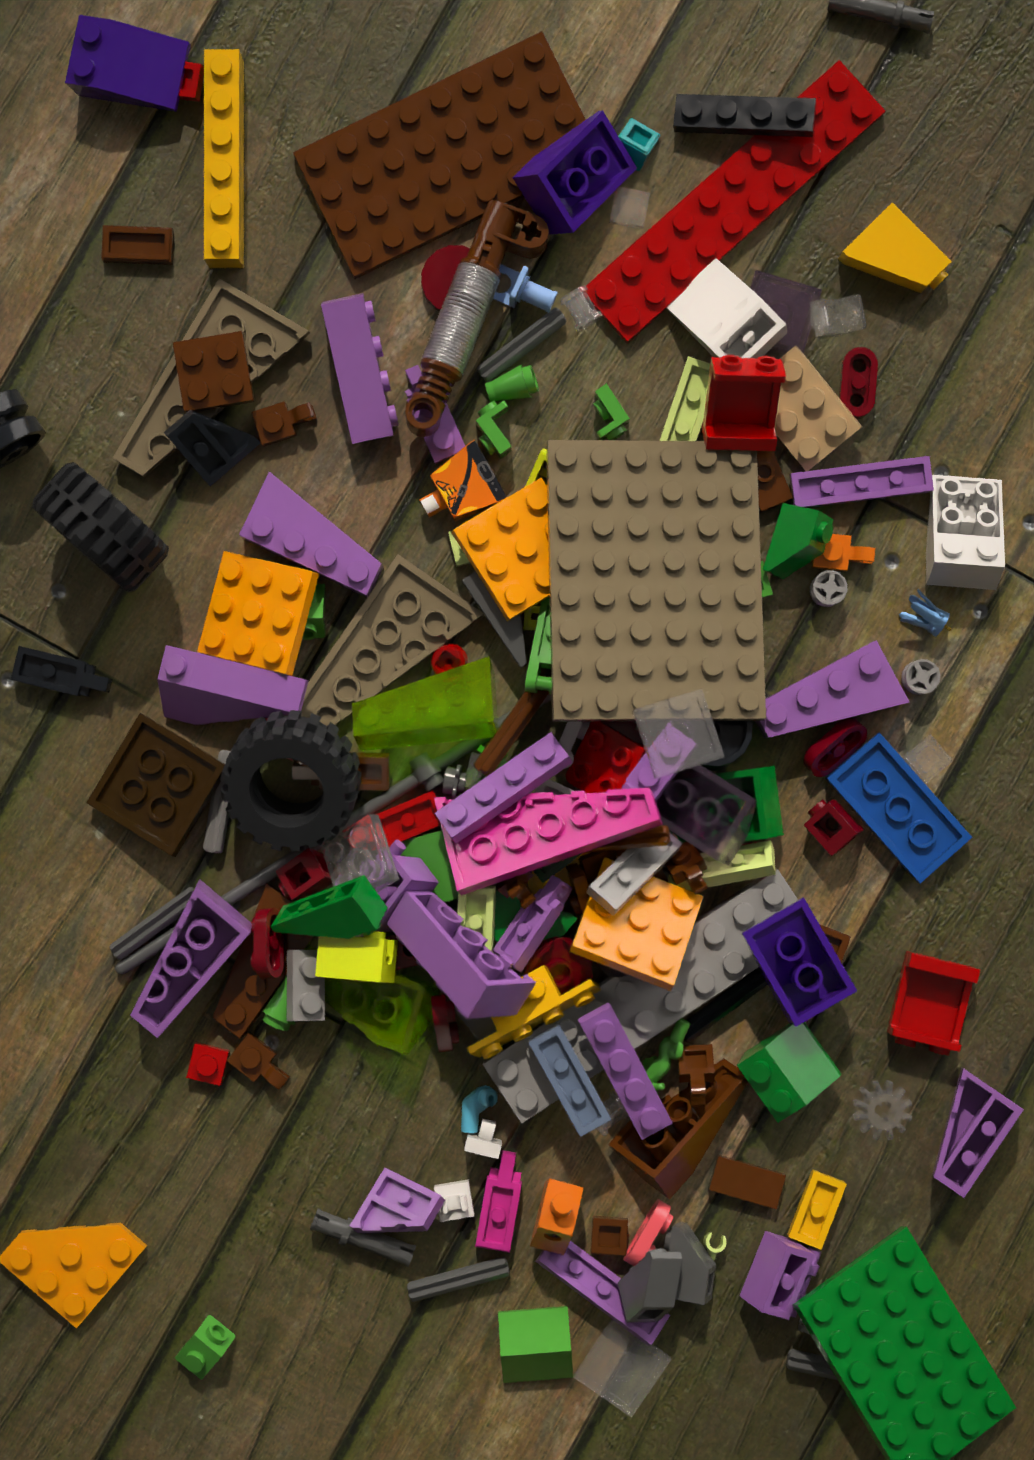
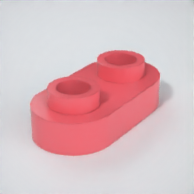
[623,1199,673,1266]

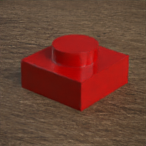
[179,62,204,102]
[186,1042,230,1086]

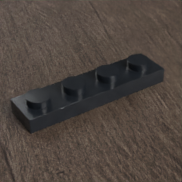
[673,94,816,137]

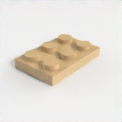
[775,346,862,471]

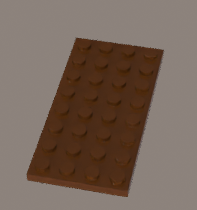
[293,31,586,279]

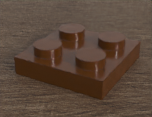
[173,331,255,413]

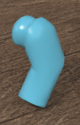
[461,1085,498,1133]

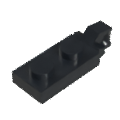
[10,646,113,697]

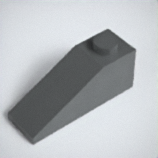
[462,571,527,669]

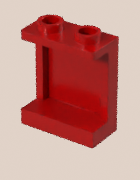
[702,355,786,451]
[887,951,980,1056]

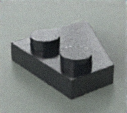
[164,410,261,486]

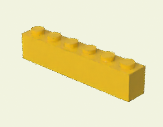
[204,49,244,268]

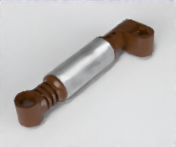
[405,200,549,437]

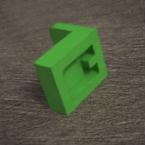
[593,383,630,440]

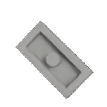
[287,950,325,1021]

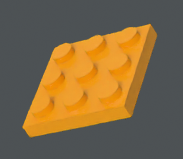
[451,477,549,622]
[197,551,319,676]
[569,857,703,991]

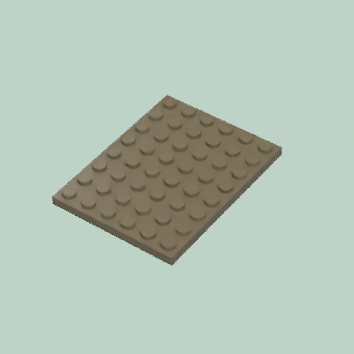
[546,440,766,722]

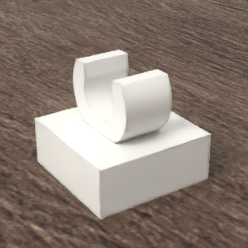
[464,1118,502,1159]
[434,1179,475,1222]

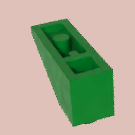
[271,875,388,939]

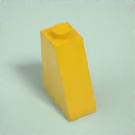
[838,203,952,293]

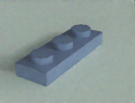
[528,1024,612,1137]

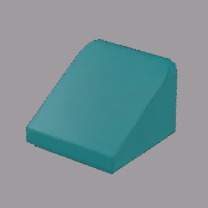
[618,118,661,171]

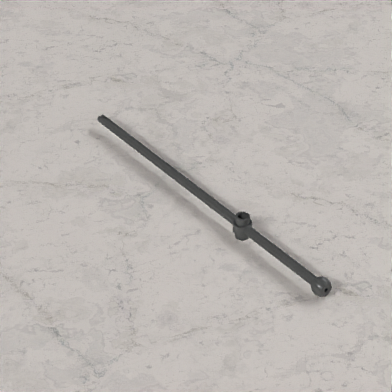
[115,694,552,975]

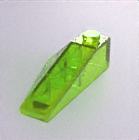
[307,946,441,1054]

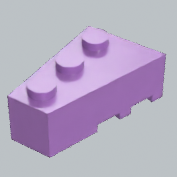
[933,1068,1024,1198]

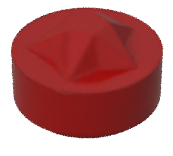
[431,643,468,680]

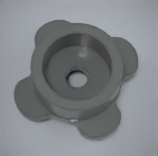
[442,765,468,799]

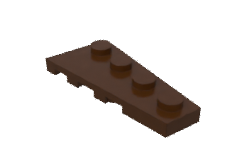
[212,884,316,1038]

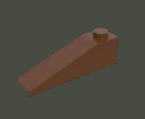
[608,1059,748,1200]

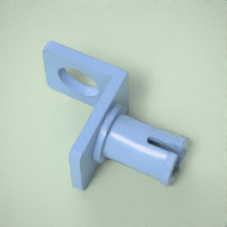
[493,264,558,313]

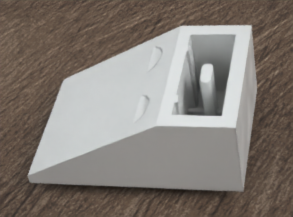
[666,258,788,358]
[926,475,1005,590]

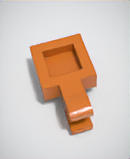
[812,534,876,572]

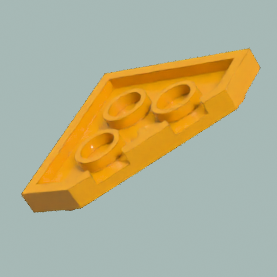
[0,1223,147,1329]

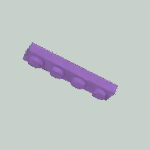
[789,456,934,508]
[435,732,573,844]
[578,1002,673,1140]
[535,1234,670,1346]

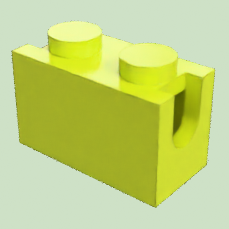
[315,931,398,983]

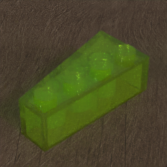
[352,656,499,751]

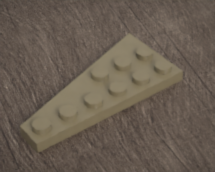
[113,279,310,477]
[301,554,484,726]

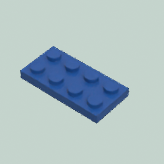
[825,732,972,884]

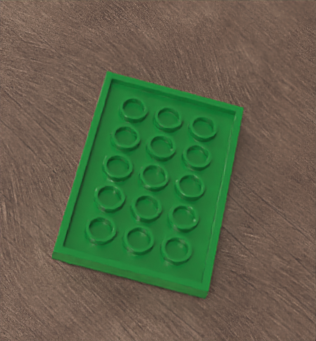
[792,1226,1016,1460]

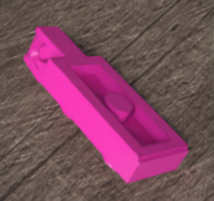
[475,1150,522,1253]

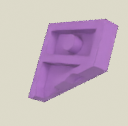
[350,1168,445,1233]

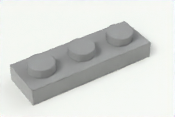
[586,825,683,916]

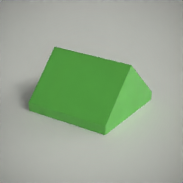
[498,1306,573,1383]

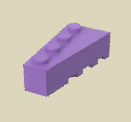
[321,293,399,444]
[239,472,384,597]
[755,640,909,738]
[130,879,252,1038]
[387,890,536,1019]

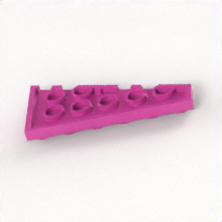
[434,788,663,896]

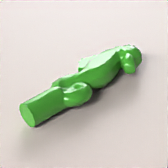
[642,1018,691,1094]

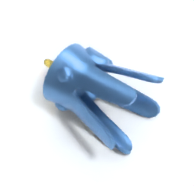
[899,589,952,637]

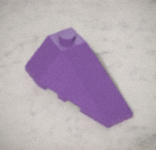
[157,645,309,725]

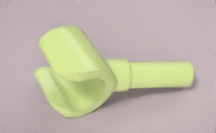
[703,1232,726,1260]

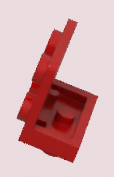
[566,721,651,793]

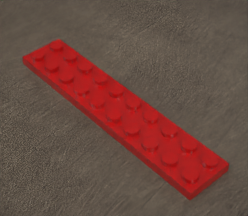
[581,60,885,344]

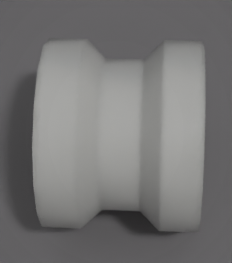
[810,570,848,607]
[901,659,940,695]

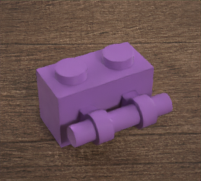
[364,840,439,932]
[740,1231,821,1320]

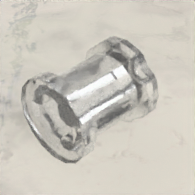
[560,285,603,331]
[597,1090,630,1136]

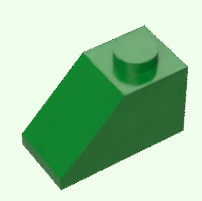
[763,503,834,579]

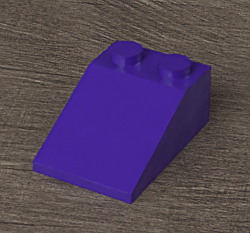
[65,15,191,112]
[513,110,637,235]
[741,898,857,1027]

